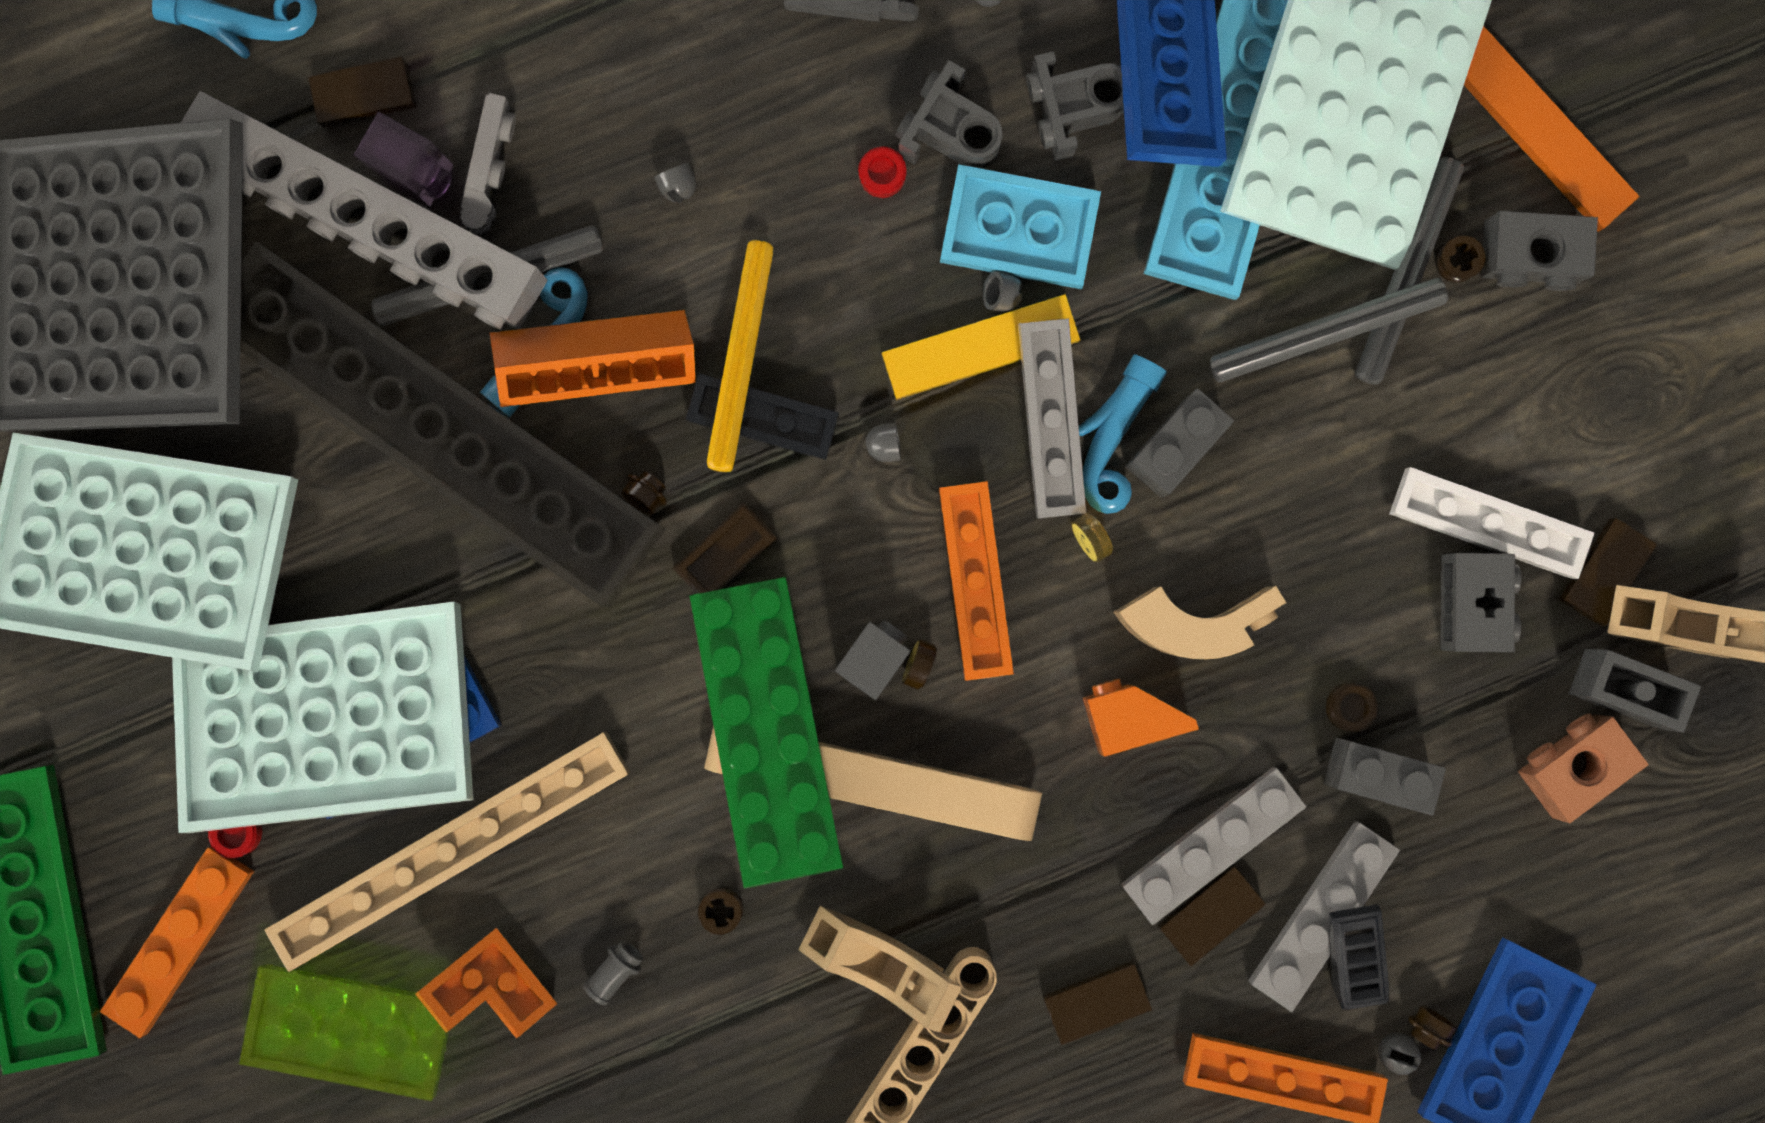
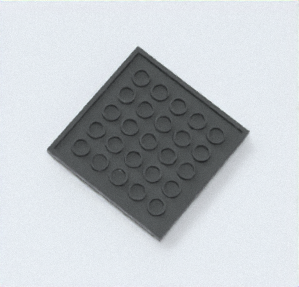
[0,118,243,432]

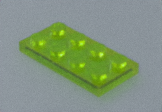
[239,964,449,1101]

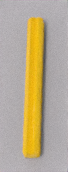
[707,240,773,472]

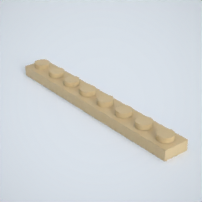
[264,731,630,972]

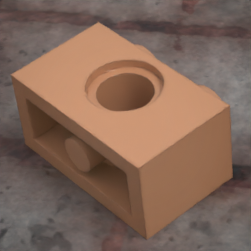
[1517,713,1649,823]

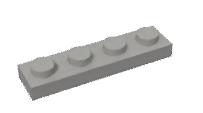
[1018,318,1086,518]
[1121,767,1307,926]
[1248,821,1400,1012]

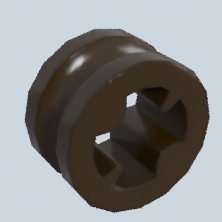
[1435,235,1486,283]
[698,887,743,935]

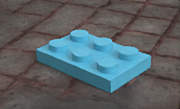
[940,164,1101,289]

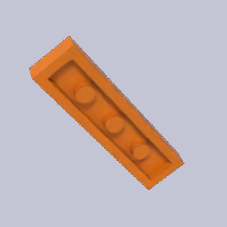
[939,481,1014,681]
[100,846,255,1038]
[1183,1033,1388,1123]

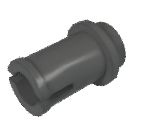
[583,940,643,1005]

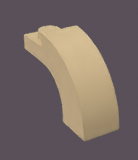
[1608,585,1765,663]
[1113,586,1286,659]
[798,906,962,1032]

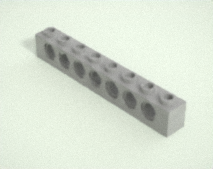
[181,91,548,330]

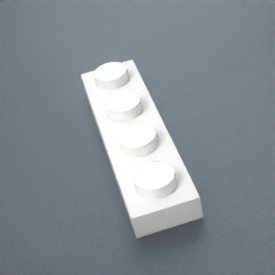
[1389,467,1594,579]

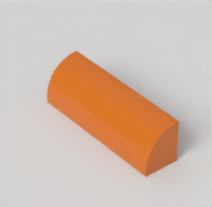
[490,310,696,407]

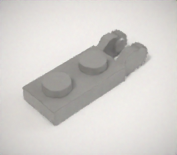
[460,93,516,236]

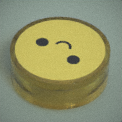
[1071,513,1113,563]

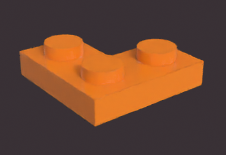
[415,928,557,1038]

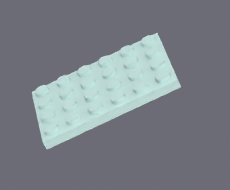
[1220,0,1492,270]
[0,432,298,672]
[172,602,473,833]

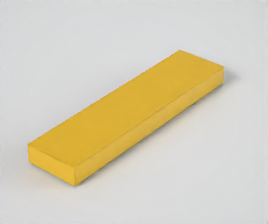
[882,294,1080,400]

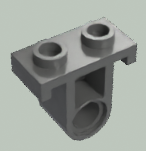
[1026,51,1124,162]
[895,60,1003,169]

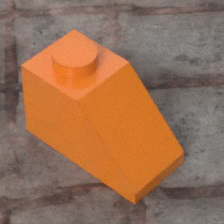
[1082,679,1199,757]

